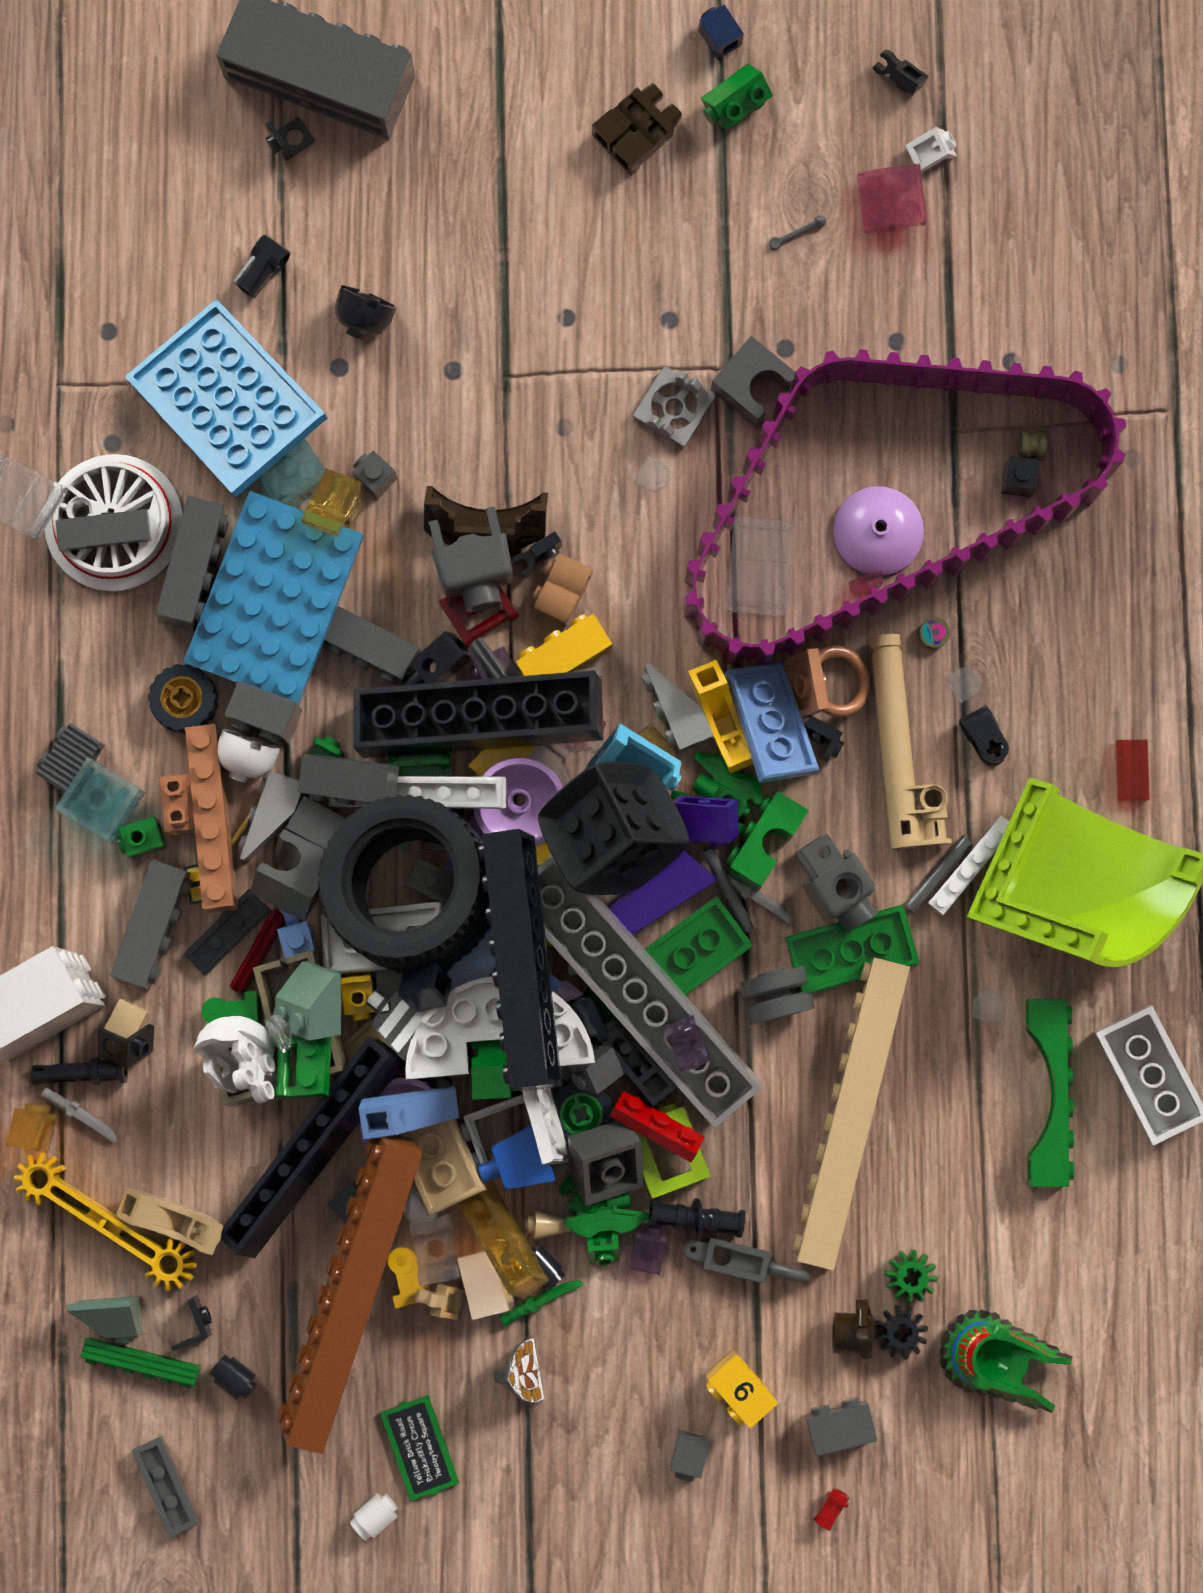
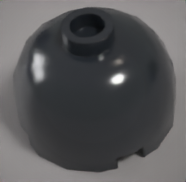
[335,285,397,340]

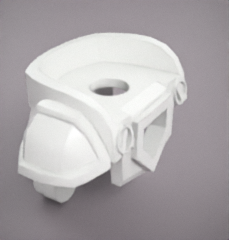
[194,1016,277,1104]

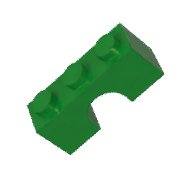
[726,791,809,892]

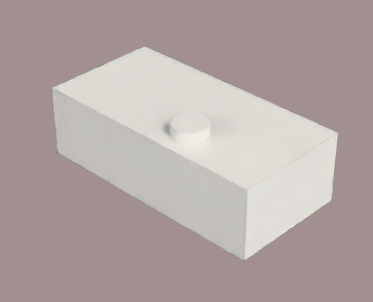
[1094,1005,1203,1146]

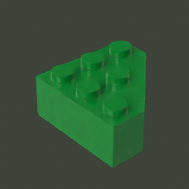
[471,1040,519,1099]

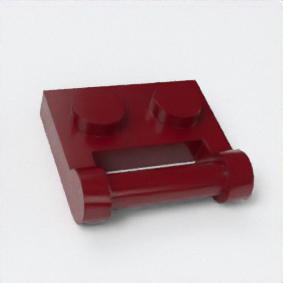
[438,586,519,649]

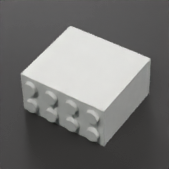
[0,946,106,1061]

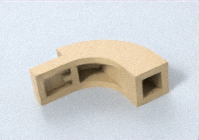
[116,1187,224,1255]

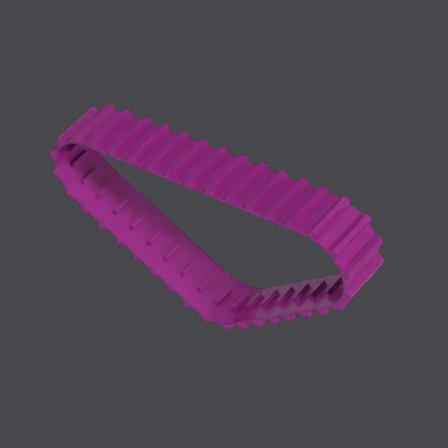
[683,349,1127,665]

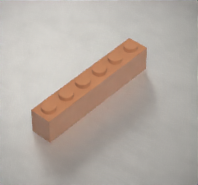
[185,724,239,914]

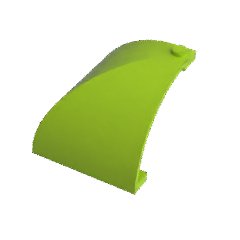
[967,777,1203,967]

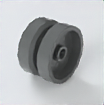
[739,966,815,1025]

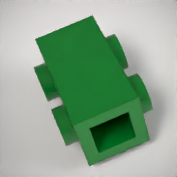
[701,64,773,130]

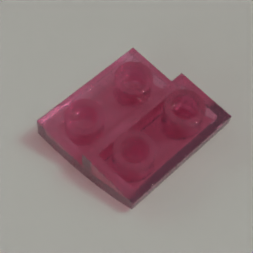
[857,164,927,233]

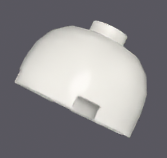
[217,729,280,783]

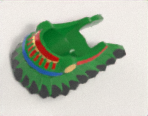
[940,1309,1073,1413]

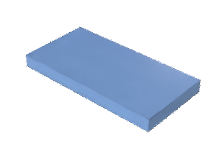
[724,662,819,783]

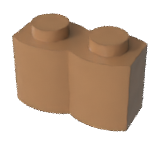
[531,554,593,627]

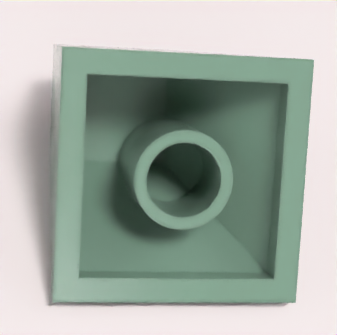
[66,1296,142,1343]

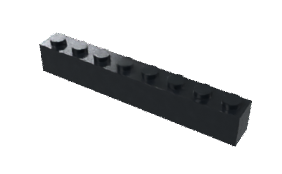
[221,1037,406,1258]

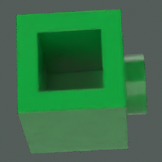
[117,816,168,859]

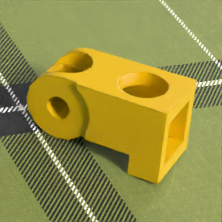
[388,1247,425,1309]

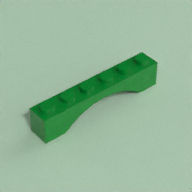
[1025,999,1074,1187]

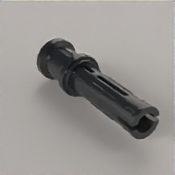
[31,1057,128,1085]

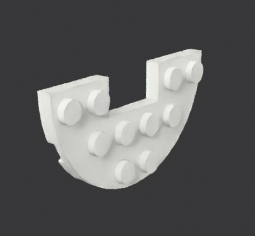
[406,976,595,1080]

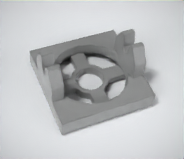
[633,365,716,448]

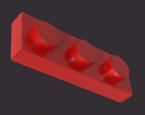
[610,1091,705,1163]

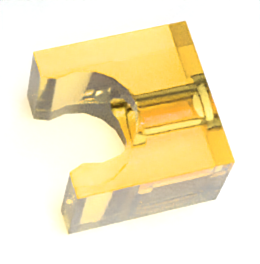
[302,468,361,537]

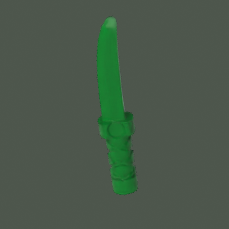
[499,1280,583,1327]

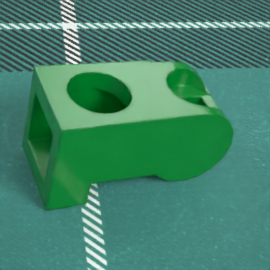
[201,991,263,1023]

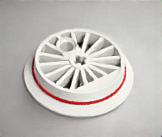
[44,454,183,591]

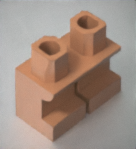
[159,774,195,837]

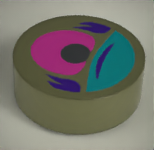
[918,617,950,649]

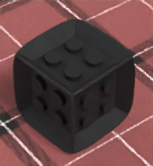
[538,762,689,895]

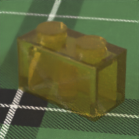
[6,1103,57,1152]

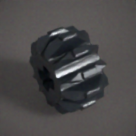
[874,1305,928,1359]

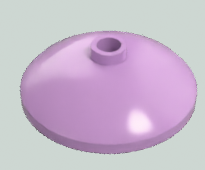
[833,486,924,577]
[473,757,563,846]

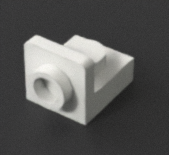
[905,127,957,173]

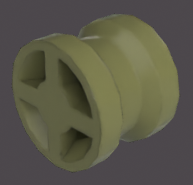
[1018,430,1047,461]

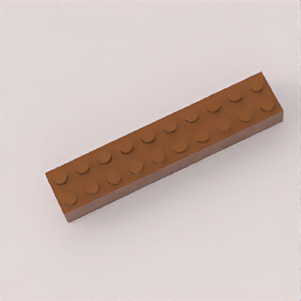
[277,1135,422,1454]

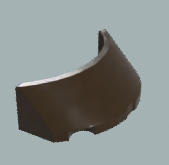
[424,486,548,556]

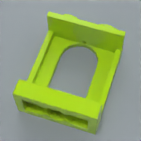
[634,1102,711,1199]

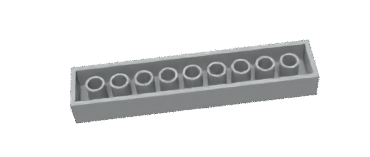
[538,854,762,1129]

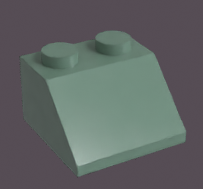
[273,961,341,1041]

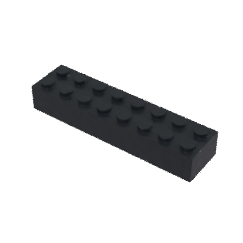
[353,670,603,758]
[479,829,562,1091]

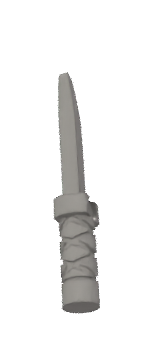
[726,872,791,923]
[40,1087,117,1143]

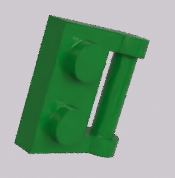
[273,1034,332,1100]

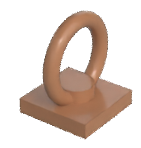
[783,645,871,720]

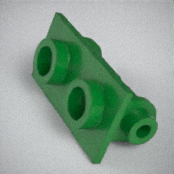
[388,752,452,777]

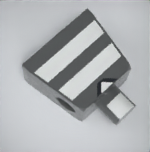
[366,989,428,1061]

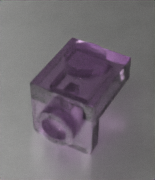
[664,1015,709,1072]

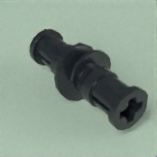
[648,1198,745,1239]

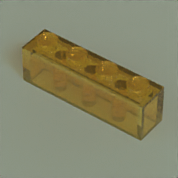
[458,1181,549,1299]

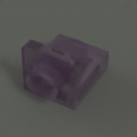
[629,1222,668,1275]

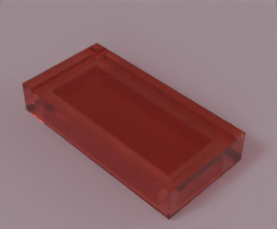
[1115,739,1150,802]

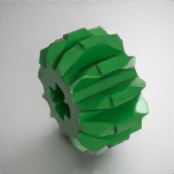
[884,1249,938,1303]

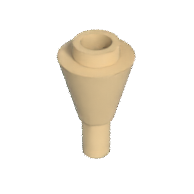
[526,1209,573,1241]

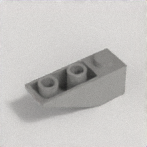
[641,664,713,753]
[238,771,305,862]

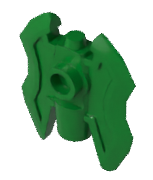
[671,752,764,834]
[559,1174,649,1238]

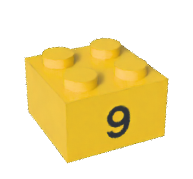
[705,1349,778,1429]

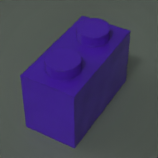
[673,795,738,847]

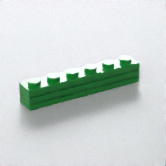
[80,1337,202,1389]

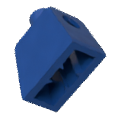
[478,1125,556,1189]

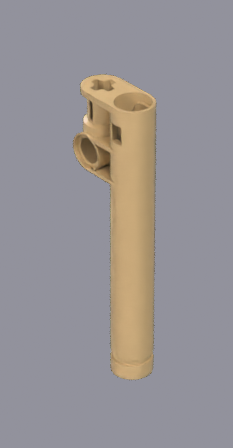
[870,634,952,850]

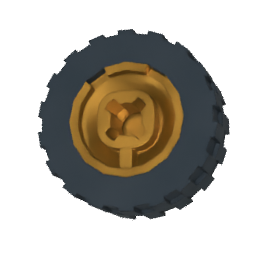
[148,664,218,734]

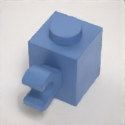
[277,910,319,960]

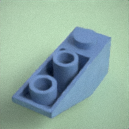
[359,1086,460,1140]

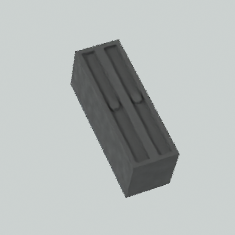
[216,0,415,140]

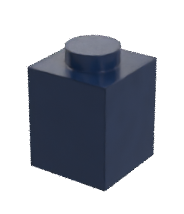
[698,4,744,60]

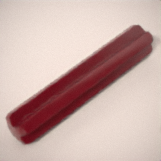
[230,910,285,994]

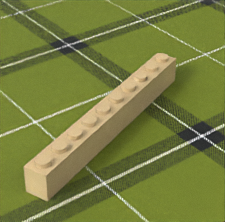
[792,957,910,1271]

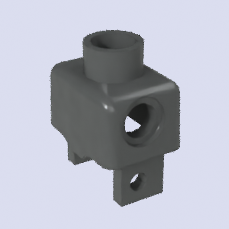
[429,506,513,612]
[795,834,878,933]

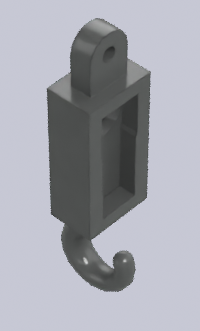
[684,1237,810,1283]

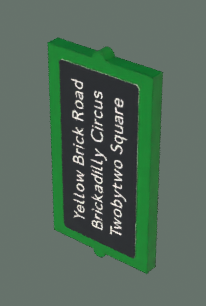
[380,1394,459,1501]

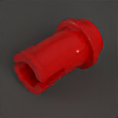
[813,1487,850,1531]

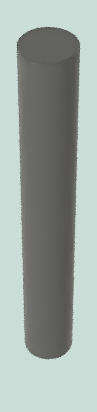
[904,835,972,913]
[702,846,754,933]

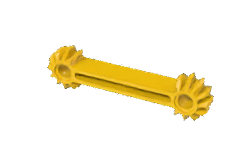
[13,1152,197,1291]

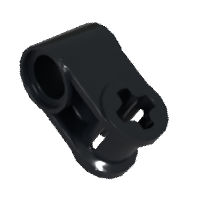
[959,705,1009,766]

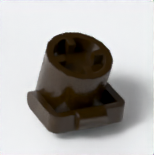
[832,1299,873,1359]

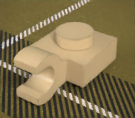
[414,1284,465,1320]

